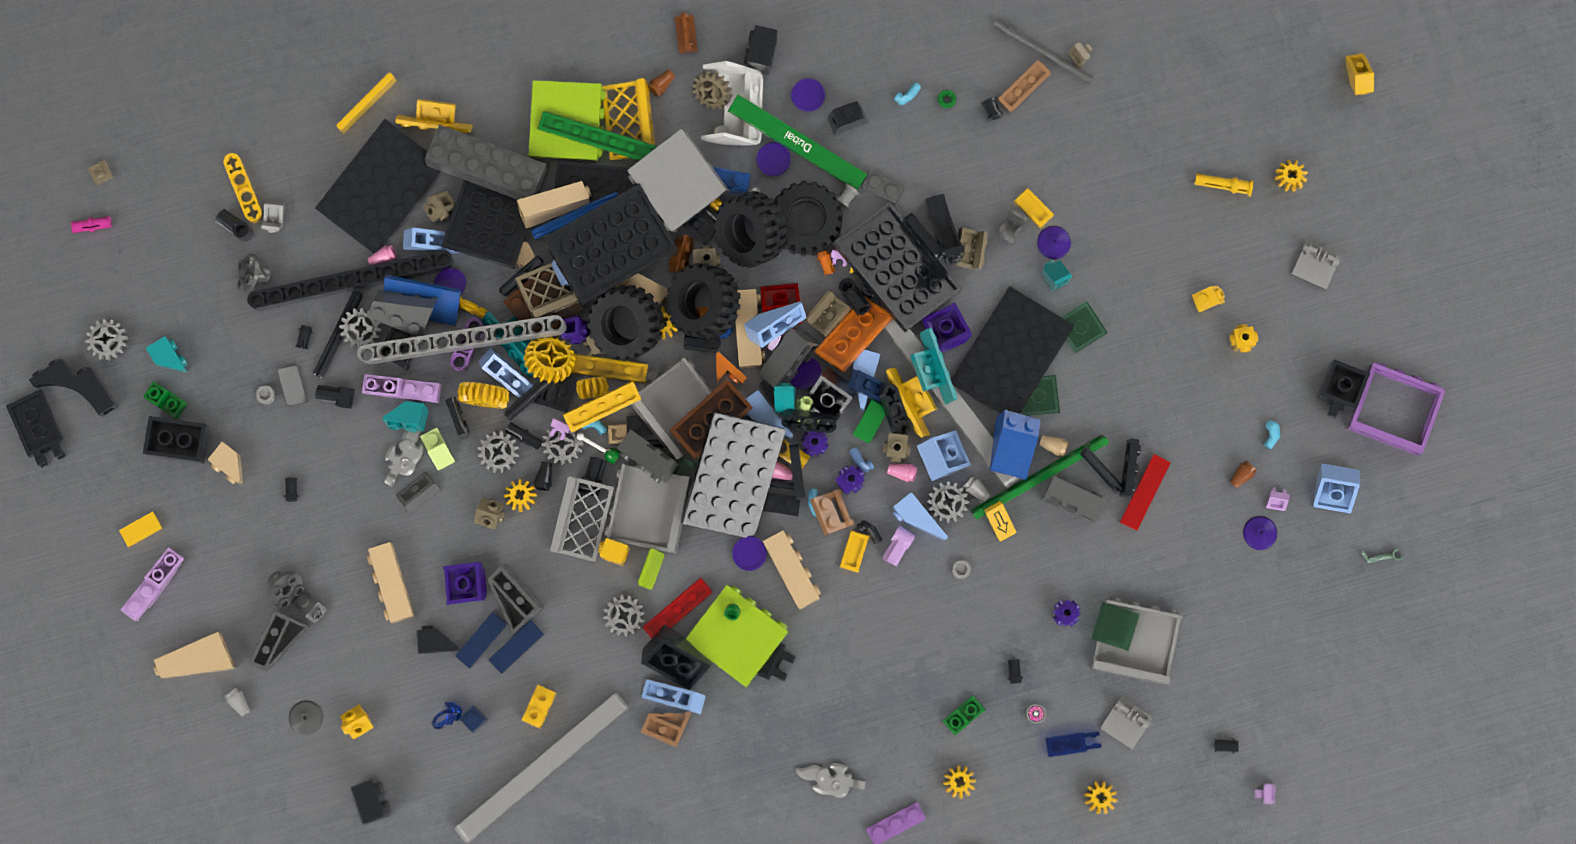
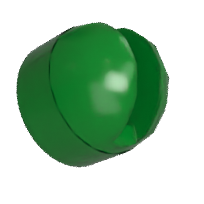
[724,603,740,621]

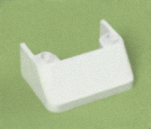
[701,61,763,145]

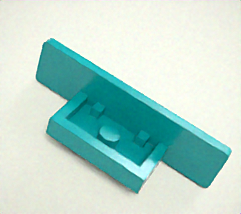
[481,311,534,378]
[910,328,957,405]

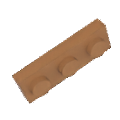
[997,60,1051,113]

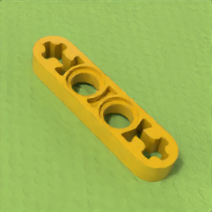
[223,153,263,223]

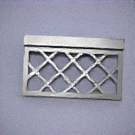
[550,475,614,562]

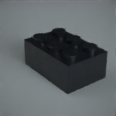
[143,416,210,464]

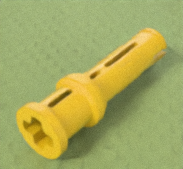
[1194,173,1254,197]

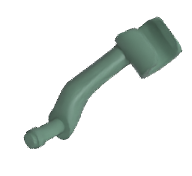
[1361,549,1404,563]

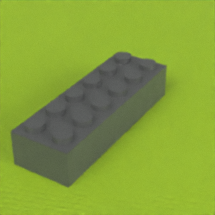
[425,124,547,200]

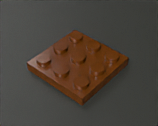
[503,264,584,338]

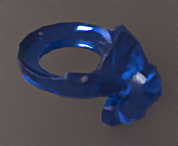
[431,702,462,729]

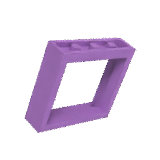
[1347,362,1446,456]

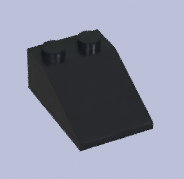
[641,625,711,690]

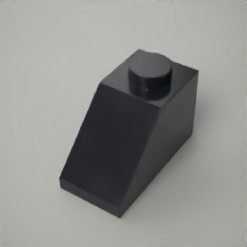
[417,625,459,654]

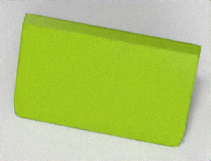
[638,548,664,590]

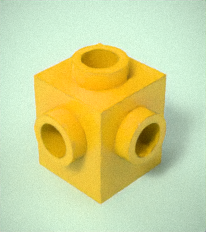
[1229,324,1258,353]
[340,704,373,740]

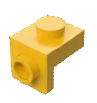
[1192,285,1225,312]

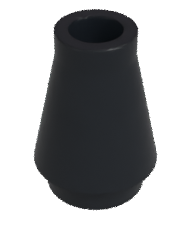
[533,462,552,491]

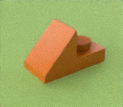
[716,352,747,385]

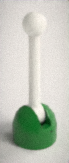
[577,433,621,464]

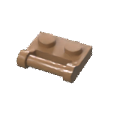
[810,489,855,536]

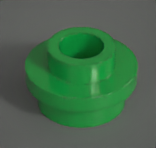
[937,90,957,109]

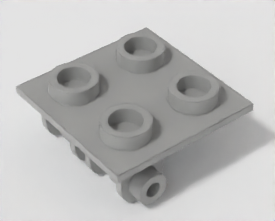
[1292,240,1341,289]
[1100,696,1153,750]

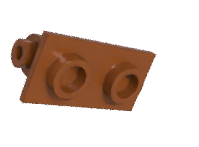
[675,13,698,54]
[668,235,694,273]

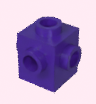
[561,316,590,344]
[800,431,829,457]
[835,465,865,496]
[1052,599,1081,627]

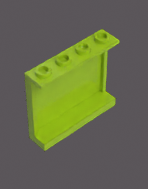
[529,80,606,162]
[686,585,789,688]

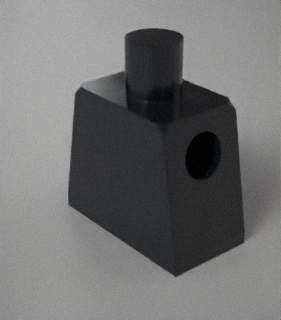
[828,101,868,135]

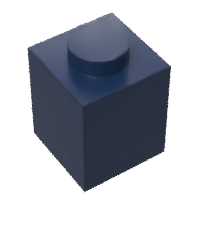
[459,705,488,733]

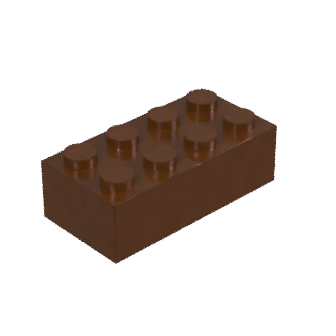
[669,379,753,460]

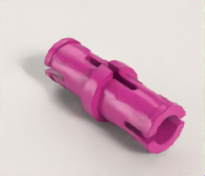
[71,216,112,234]

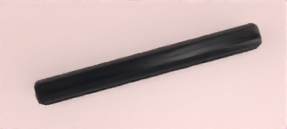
[313,290,363,378]

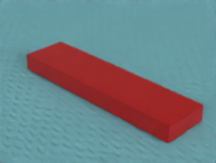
[1119,454,1171,531]
[642,578,713,639]

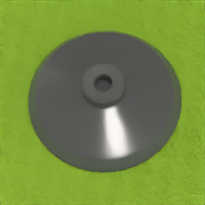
[289,700,323,735]

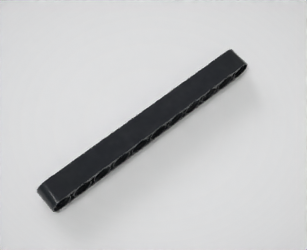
[247,250,454,311]

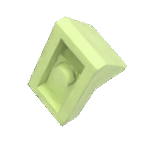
[420,428,455,471]

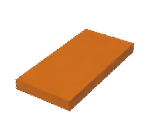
[815,296,892,373]

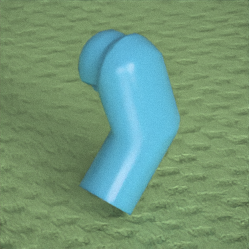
[894,83,921,105]
[581,420,608,436]
[1263,420,1281,450]

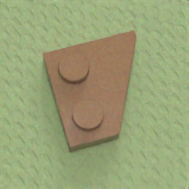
[641,712,691,748]

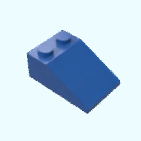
[990,410,1040,480]

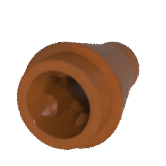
[647,69,675,97]
[1230,460,1257,489]

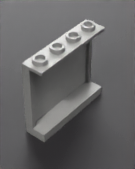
[627,129,729,232]
[631,358,714,461]
[605,464,692,554]
[1091,597,1183,685]

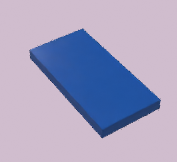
[383,275,461,326]

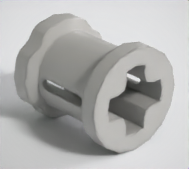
[836,183,859,209]

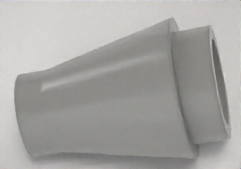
[962,475,991,502]
[224,687,251,717]

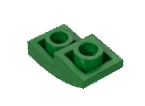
[143,381,188,420]
[852,399,886,444]
[943,695,986,736]

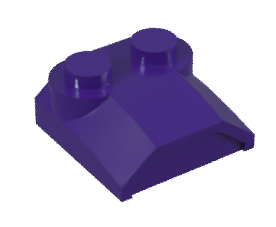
[922,302,972,352]
[443,562,487,605]

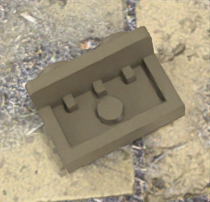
[954,227,988,270]
[805,290,851,337]

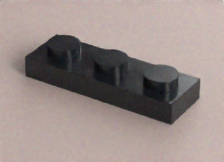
[1119,438,1141,498]

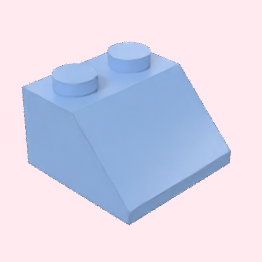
[917,430,971,481]
[1313,463,1360,514]

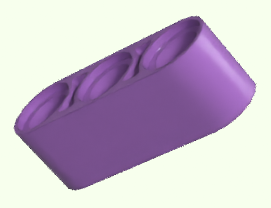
[450,318,483,373]

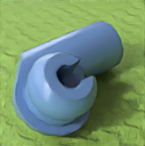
[849,447,874,473]

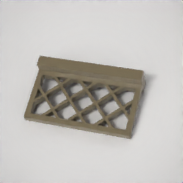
[515,263,579,319]

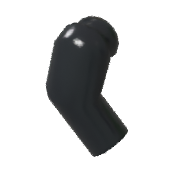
[856,520,882,544]

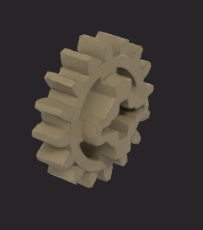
[692,70,732,110]

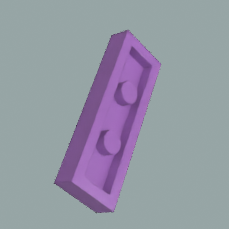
[866,802,926,844]

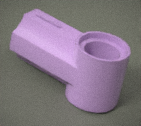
[882,525,916,567]

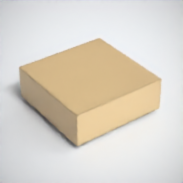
[608,424,627,445]

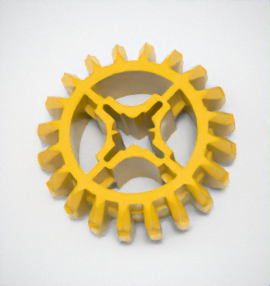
[523,336,576,384]
[457,382,509,409]

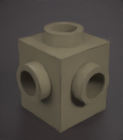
[422,190,456,223]
[693,245,720,266]
[883,433,911,463]
[474,497,505,530]

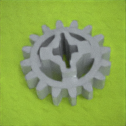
[339,308,381,349]
[85,319,128,361]
[541,427,584,465]
[477,431,519,473]
[927,481,969,524]
[603,595,645,637]

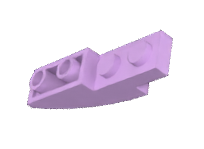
[362,374,441,403]
[120,547,184,623]

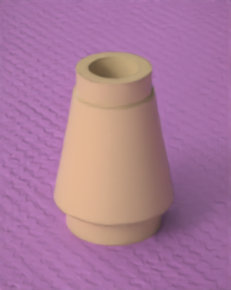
[1039,435,1069,457]

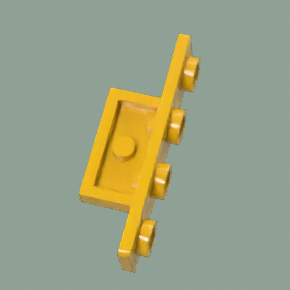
[395,99,473,134]
[886,367,937,438]

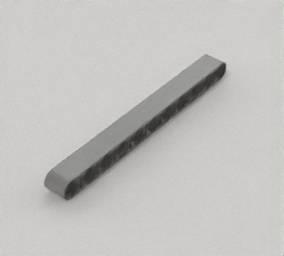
[357,315,567,364]
[884,318,1021,490]
[454,692,629,844]

